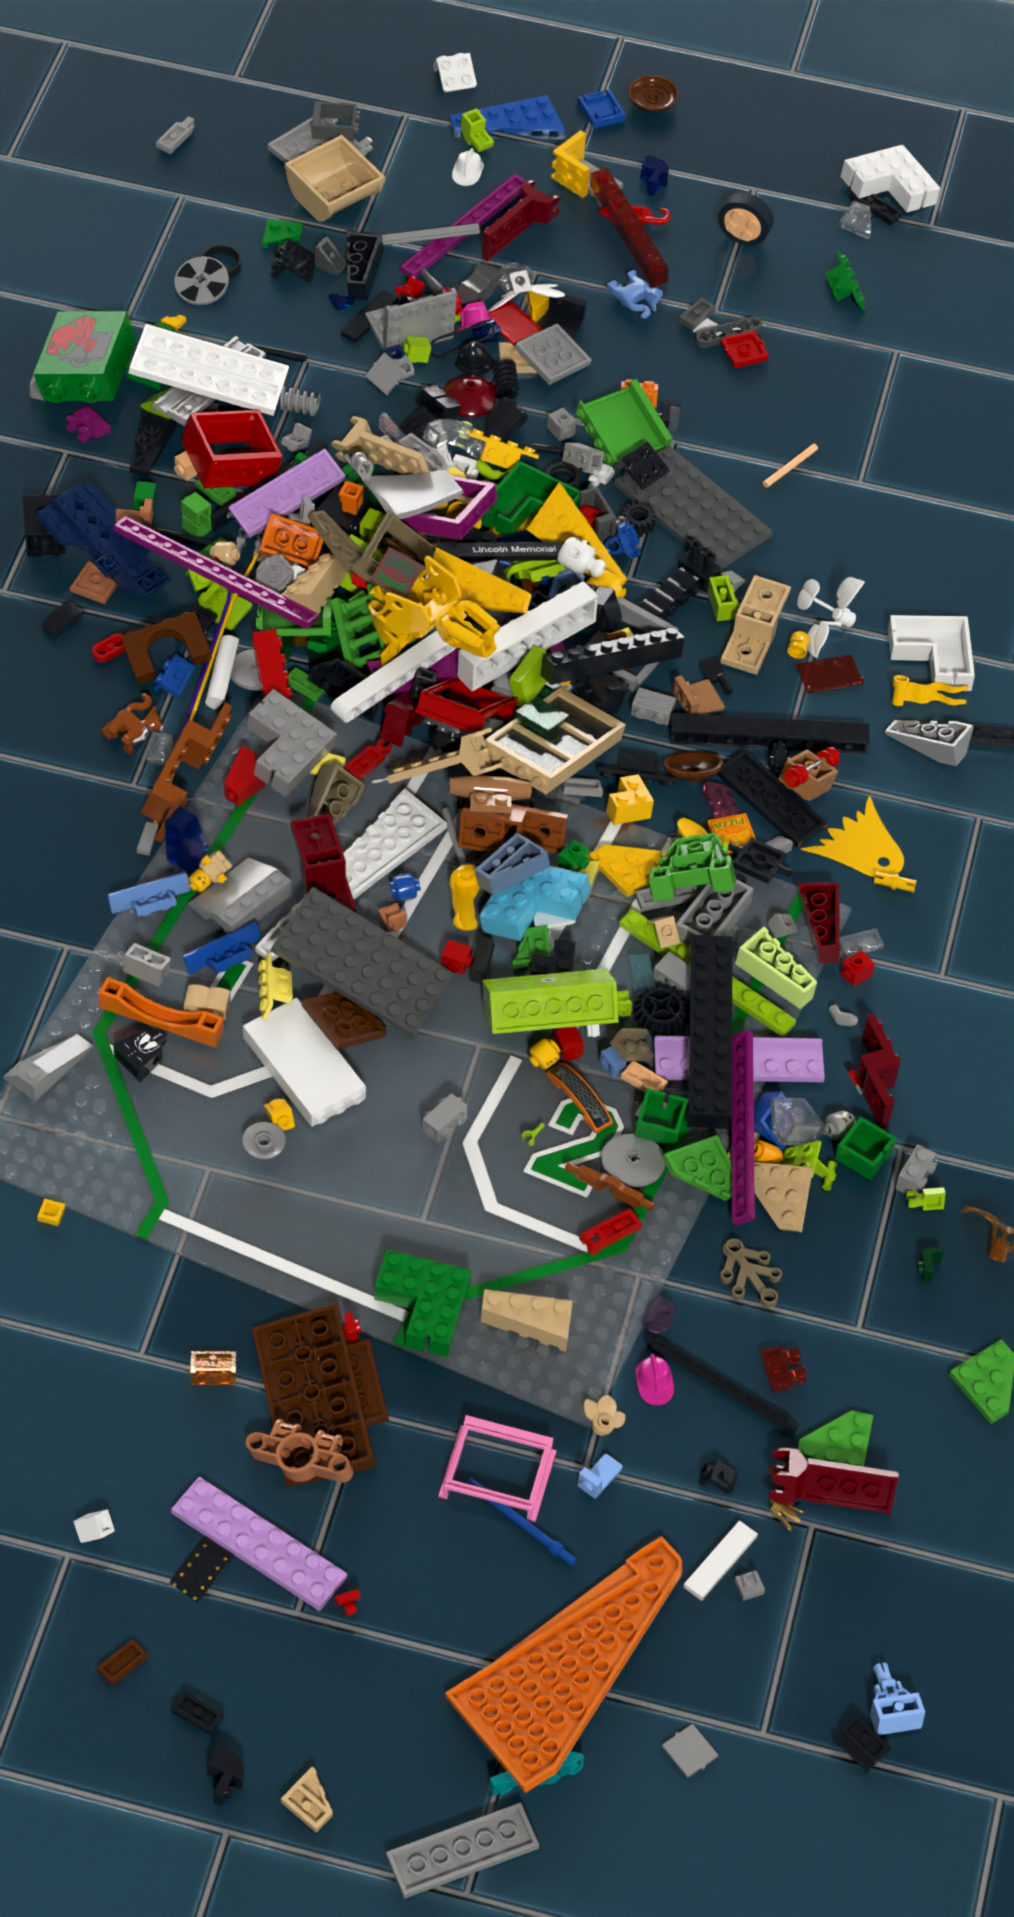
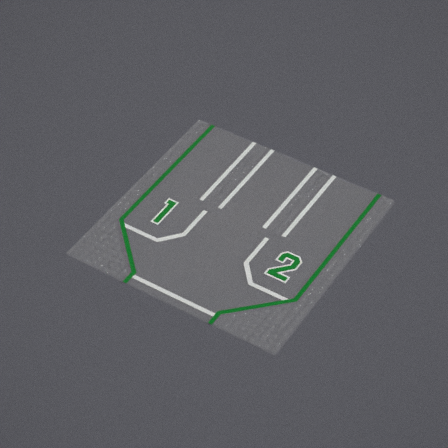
[0,692,851,1428]

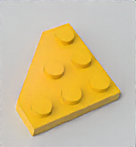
[589,844,666,898]

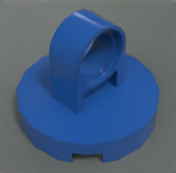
[605,520,641,559]

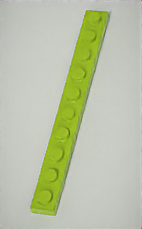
[619,909,796,1037]

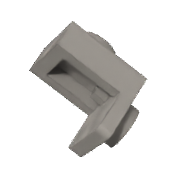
[281,423,312,452]
[288,496,315,525]

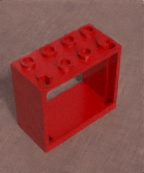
[181,410,283,488]

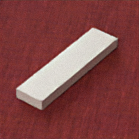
[683,1520,758,1601]

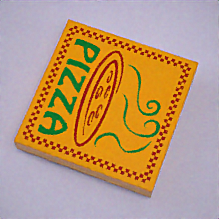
[707,813,756,854]

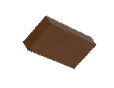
[97,1639,148,1687]

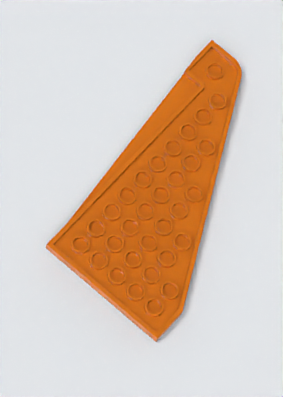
[445,1536,683,1793]

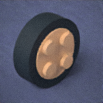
[718,192,774,246]

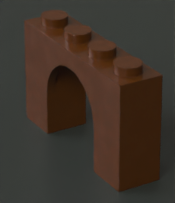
[121,611,212,685]

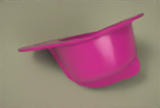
[454,301,494,332]
[636,1354,674,1406]

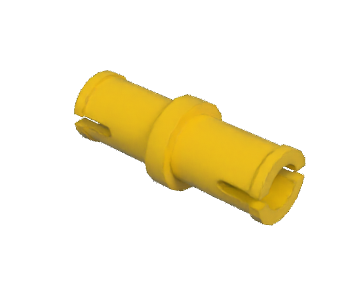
[874,871,917,893]

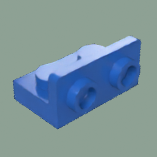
[153,654,195,698]

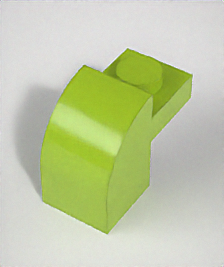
[461,108,494,152]

